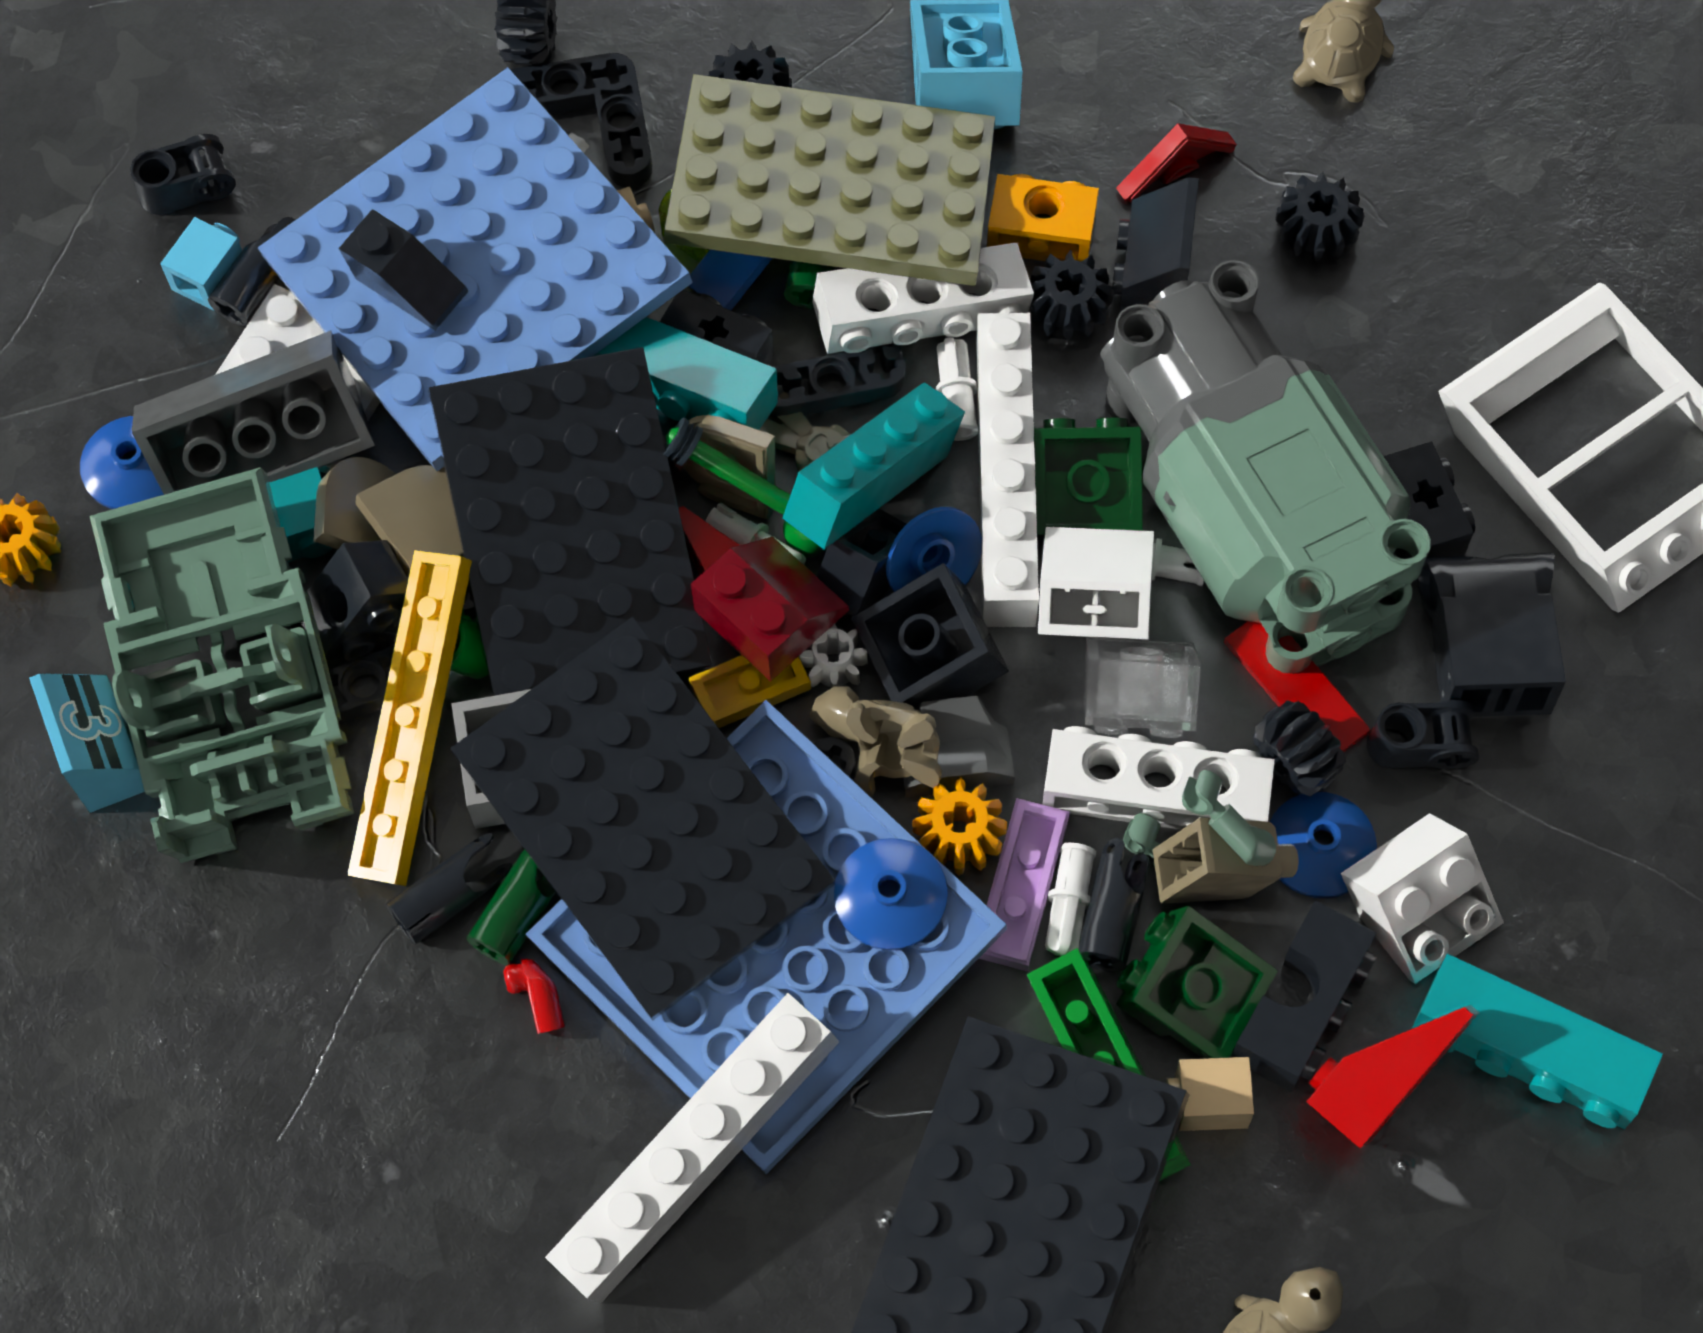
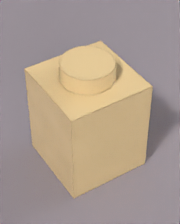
[1166,1057,1254,1131]

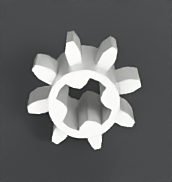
[800,624,868,688]

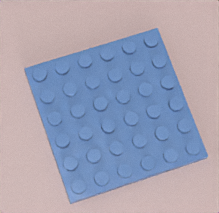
[258,67,693,471]
[526,700,1007,1174]

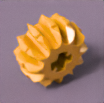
[0,493,61,587]
[912,777,1007,876]

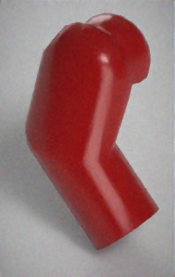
[503,959,565,1034]

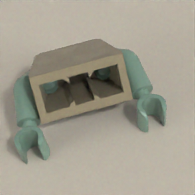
[1123,770,1299,903]

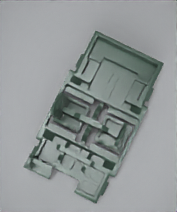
[90,467,355,863]

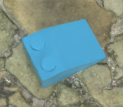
[910,0,1023,129]

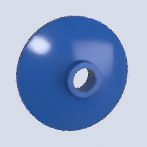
[80,416,164,509]
[886,507,982,592]
[1270,792,1377,898]
[834,838,948,950]

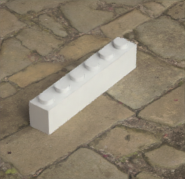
[976,313,1039,627]
[545,993,839,1303]

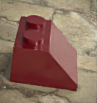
[691,536,849,682]

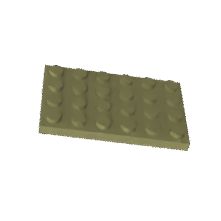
[664,74,995,286]

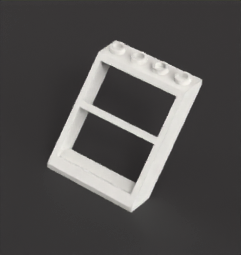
[1438,283,1703,613]

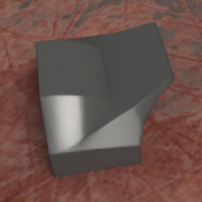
[903,696,1015,797]

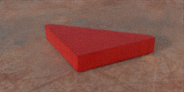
[1116,123,1237,202]

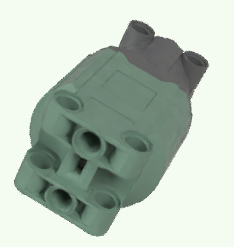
[1100,260,1431,674]

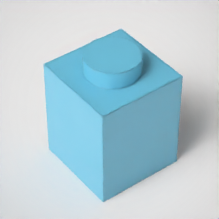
[160,217,242,311]

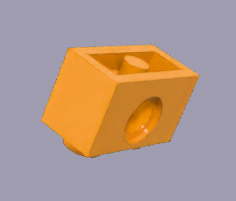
[987,174,1099,262]

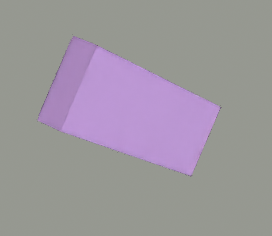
[979,798,1070,971]

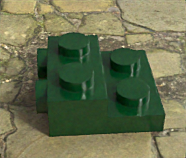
[1034,418,1143,536]
[1116,906,1278,1059]

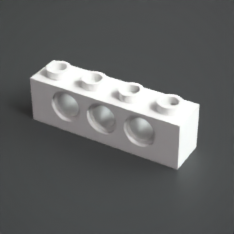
[812,243,1034,354]
[1042,726,1275,830]

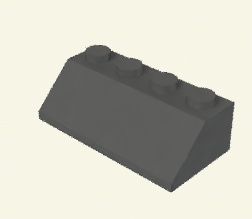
[132,330,375,495]

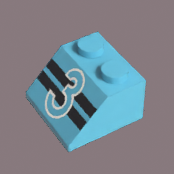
[29,674,145,813]

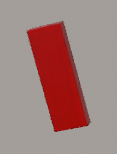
[1224,621,1371,752]

